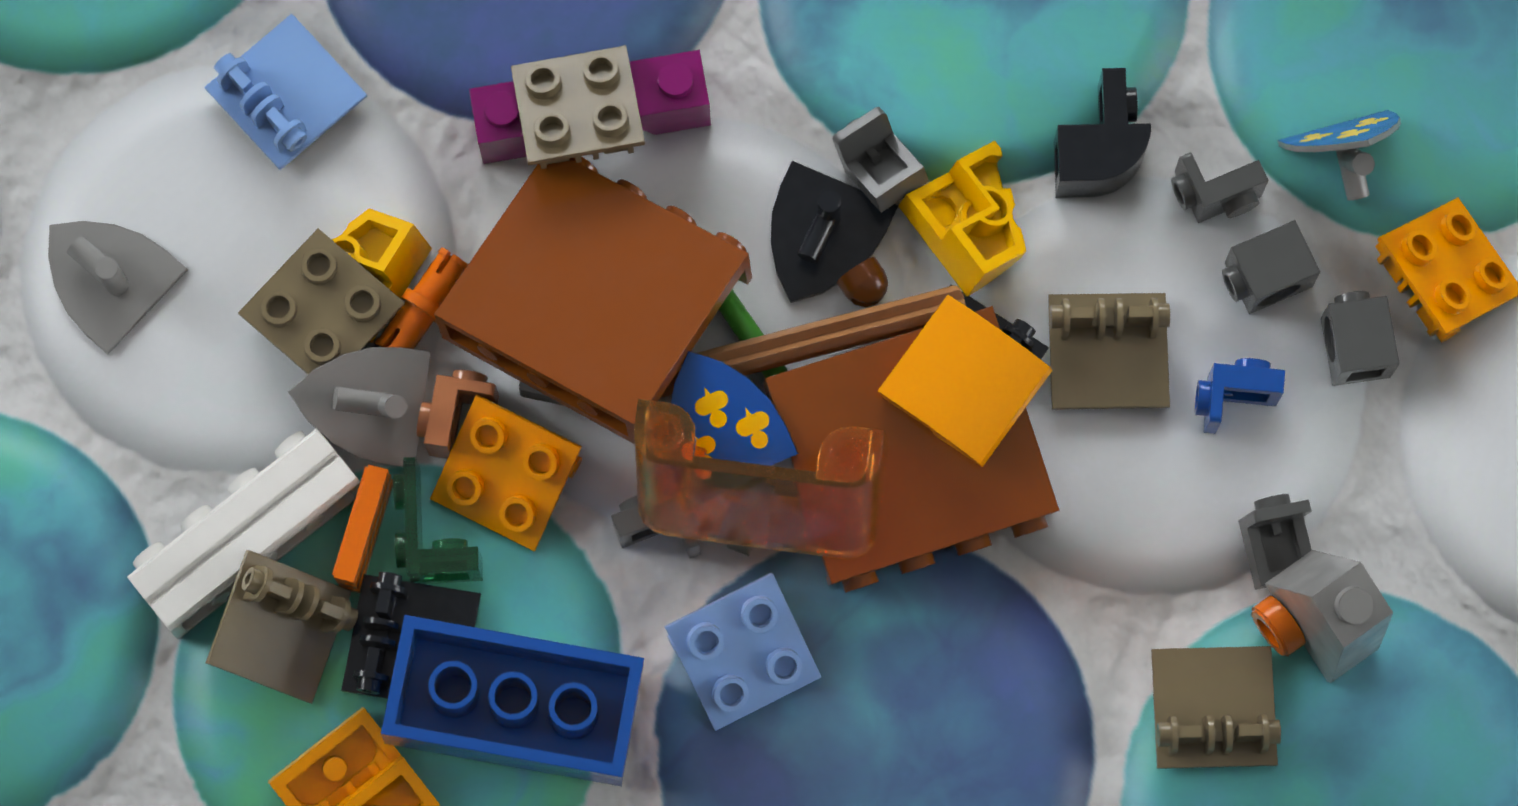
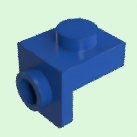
[1194,358,1285,434]

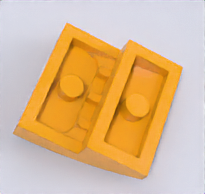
[878,295,1053,467]
[268,707,440,806]

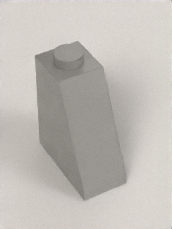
[1265,550,1393,683]

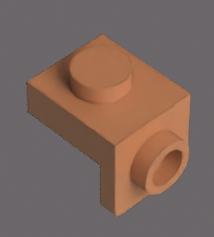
[417,370,499,459]

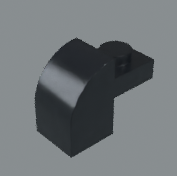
[1054,68,1151,198]

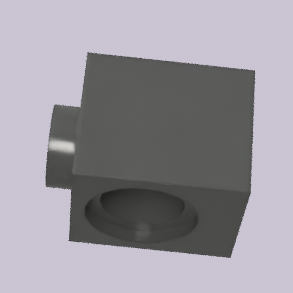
[1222,220,1320,314]
[1320,291,1400,386]

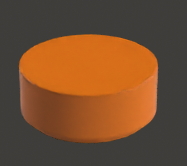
[1251,595,1306,656]

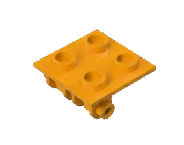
[1375,197,1518,343]
[430,394,582,551]

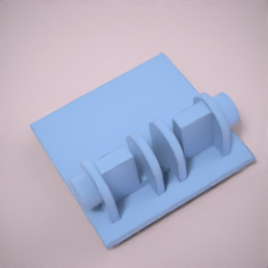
[204,14,367,170]
[664,572,821,731]

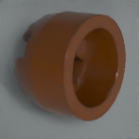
[836,257,888,307]

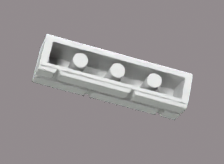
[127,428,360,639]

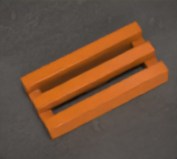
[332,464,394,593]

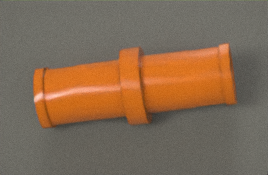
[374,247,468,349]

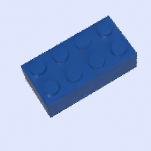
[381,615,644,787]

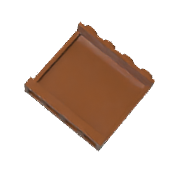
[434,156,752,447]
[763,306,1060,593]

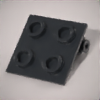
[341,572,481,699]

